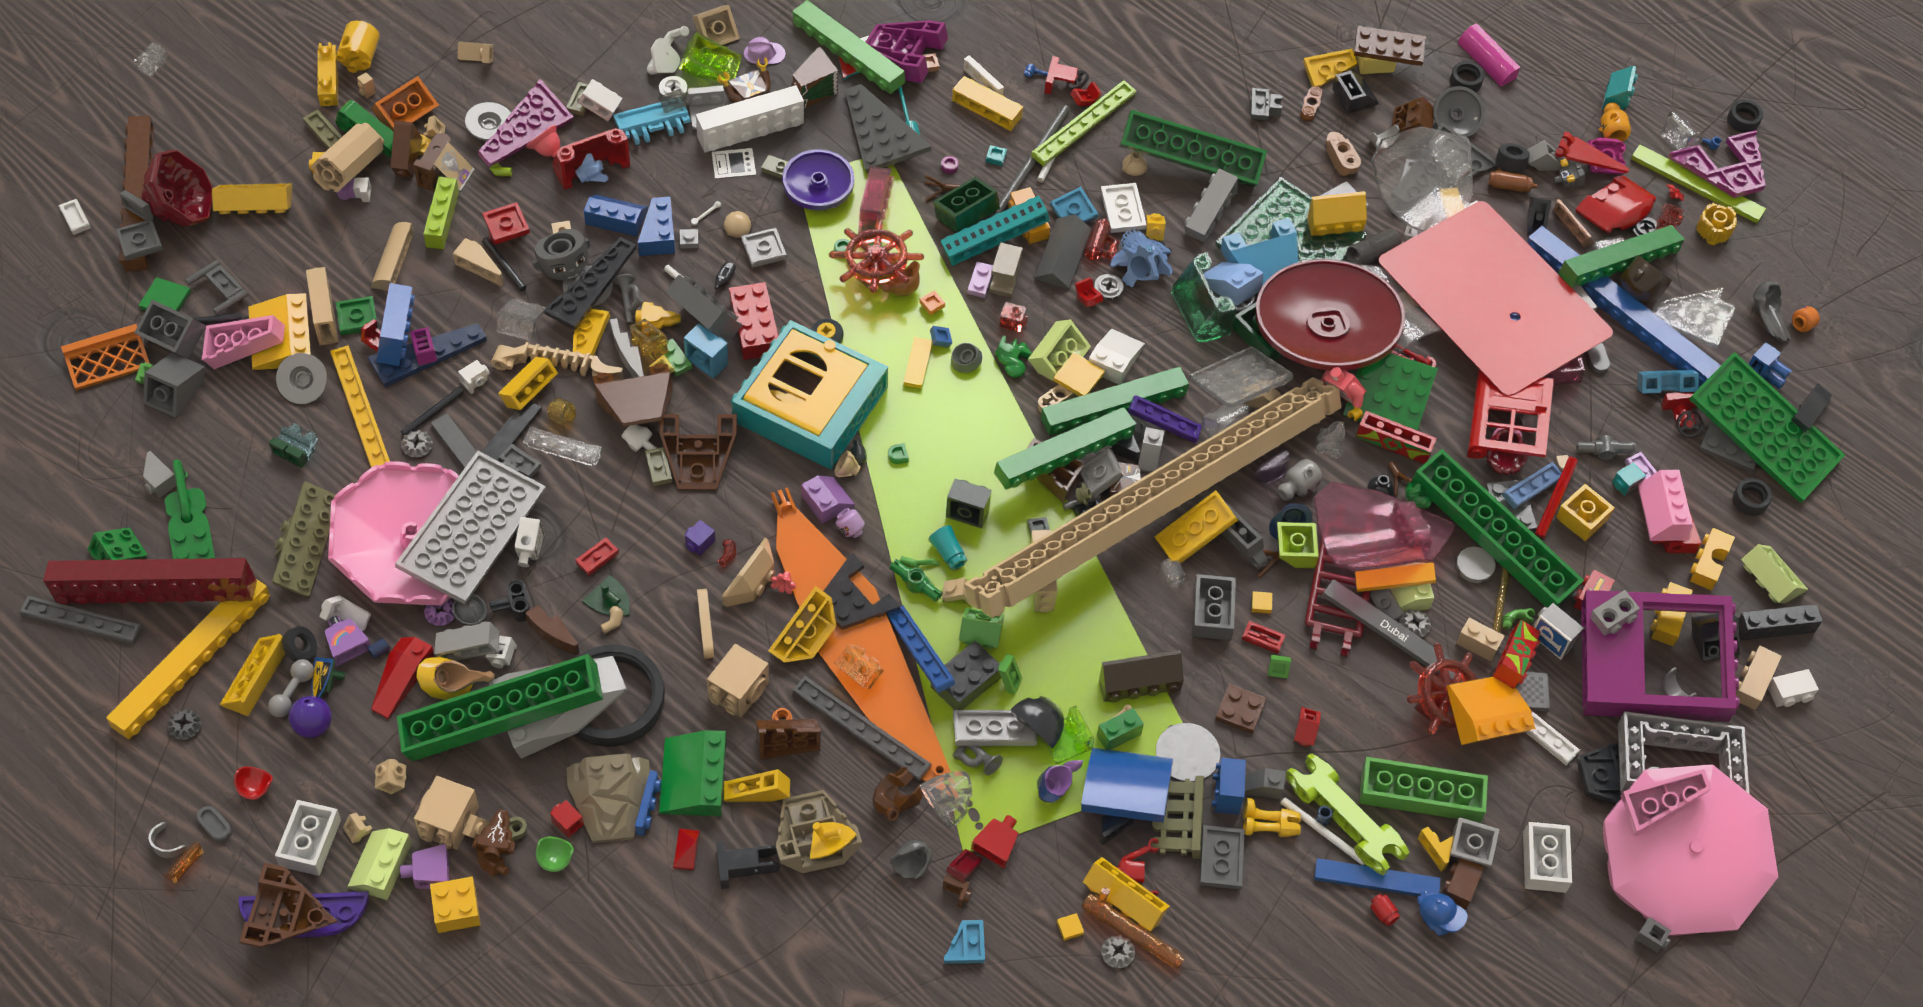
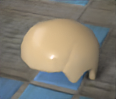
[723,211,751,238]

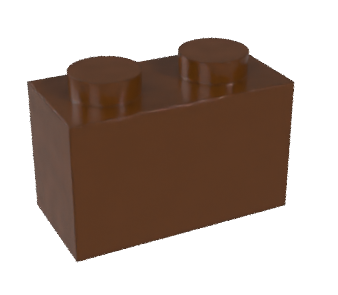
[1442,858,1484,910]

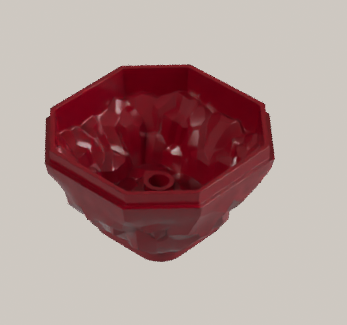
[141,150,213,227]

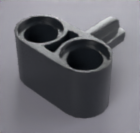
[489,580,530,622]

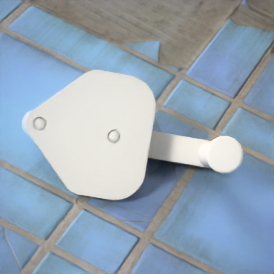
[647,26,689,75]

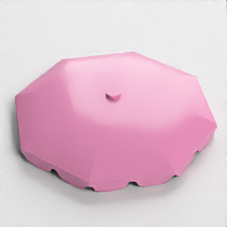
[328,462,459,606]
[1603,765,1778,936]

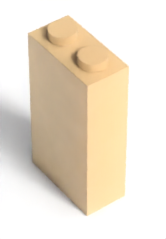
[306,267,339,346]
[1030,530,1057,613]

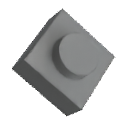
[680,229,699,248]

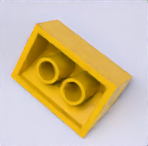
[1307,191,1367,236]

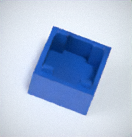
[1211,758,1246,815]

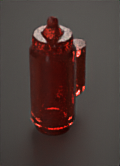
[1084,218,1119,261]

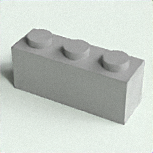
[434,622,500,661]

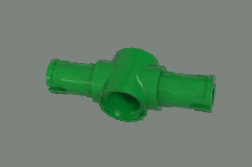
[889,559,943,602]

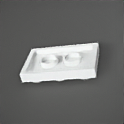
[1101,183,1147,233]

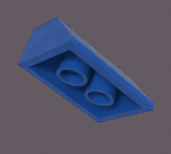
[584,195,648,236]

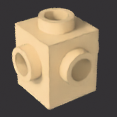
[375,759,406,794]

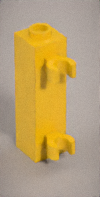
[318,42,338,106]

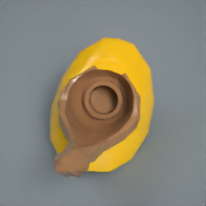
[417,657,495,700]

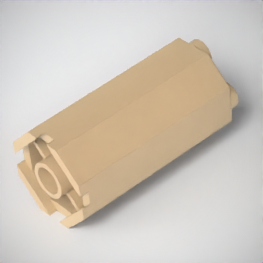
[311,123,384,192]

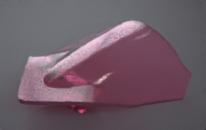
[1313,481,1455,571]

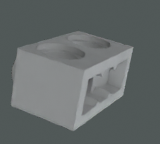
[1590,590,1640,636]

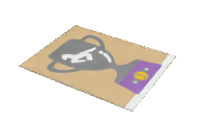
[434,142,474,191]

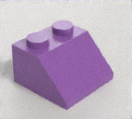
[801,476,855,524]

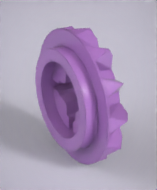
[424,599,455,626]

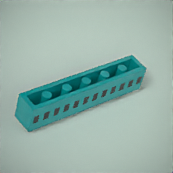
[941,196,1050,266]

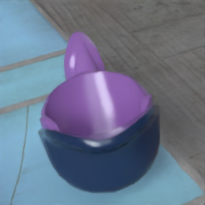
[1037,760,1083,803]

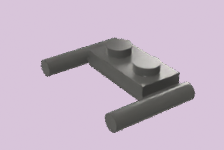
[185,260,249,315]

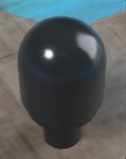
[851,440,867,466]

